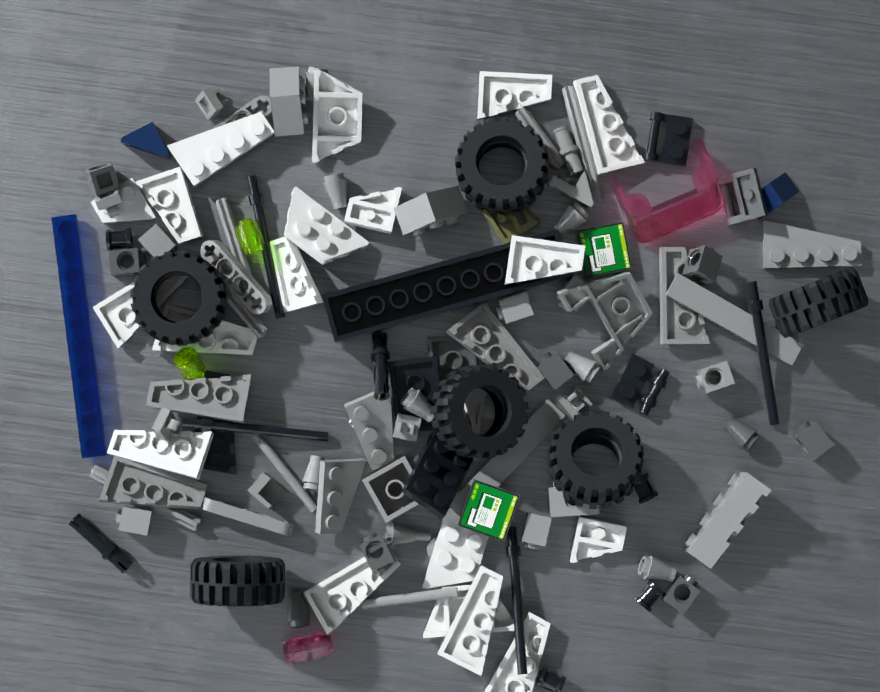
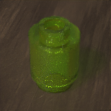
[235,218,265,256]
[174,347,205,380]

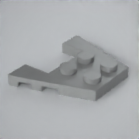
[556,272,653,372]

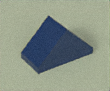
[121,122,171,160]
[758,172,799,220]

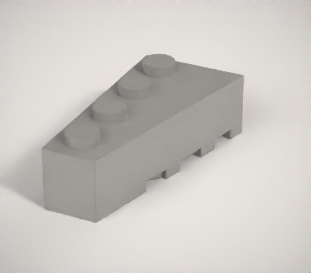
[684,472,772,569]

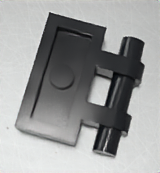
[611,354,670,416]

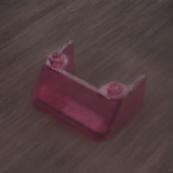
[608,138,723,244]

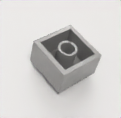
[362,456,419,523]

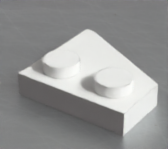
[91,178,157,224]
[344,187,402,234]
[570,515,627,563]

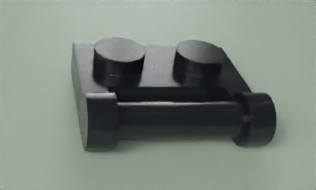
[643,112,693,167]

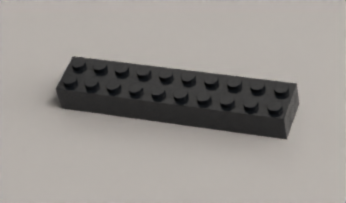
[322,229,571,343]

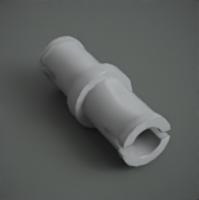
[553,126,585,176]

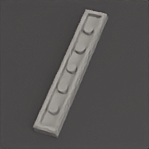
[665,273,804,366]
[450,399,565,517]

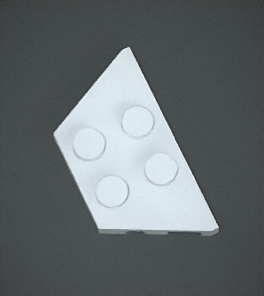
[312,68,363,163]
[284,186,370,265]
[422,507,488,589]
[423,584,514,638]

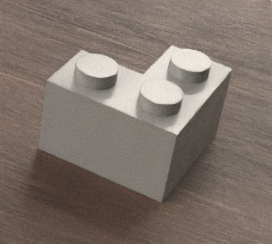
[270,66,309,137]
[394,186,468,237]

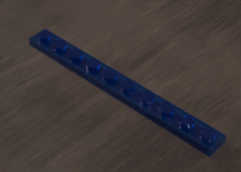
[51,214,107,459]

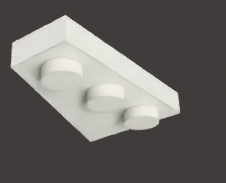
[477,71,552,120]
[136,167,204,244]
[505,235,585,285]
[270,237,323,313]

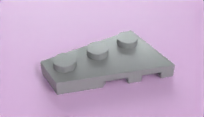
[344,386,394,471]
[315,458,367,534]

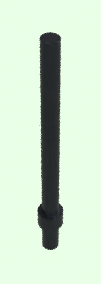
[247,175,285,319]
[747,281,779,425]
[181,417,328,442]
[506,527,527,675]

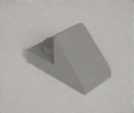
[548,171,594,210]

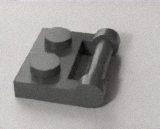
[715,168,768,226]

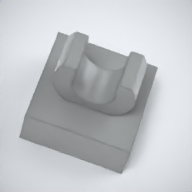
[195,87,228,120]
[95,189,122,218]
[558,386,593,420]
[152,407,183,441]
[393,413,422,442]

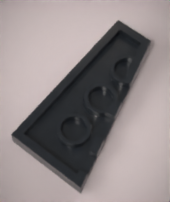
[194,370,237,475]

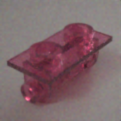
[283,632,334,665]

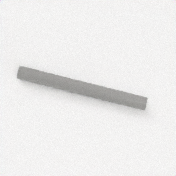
[251,434,317,513]
[362,587,459,609]

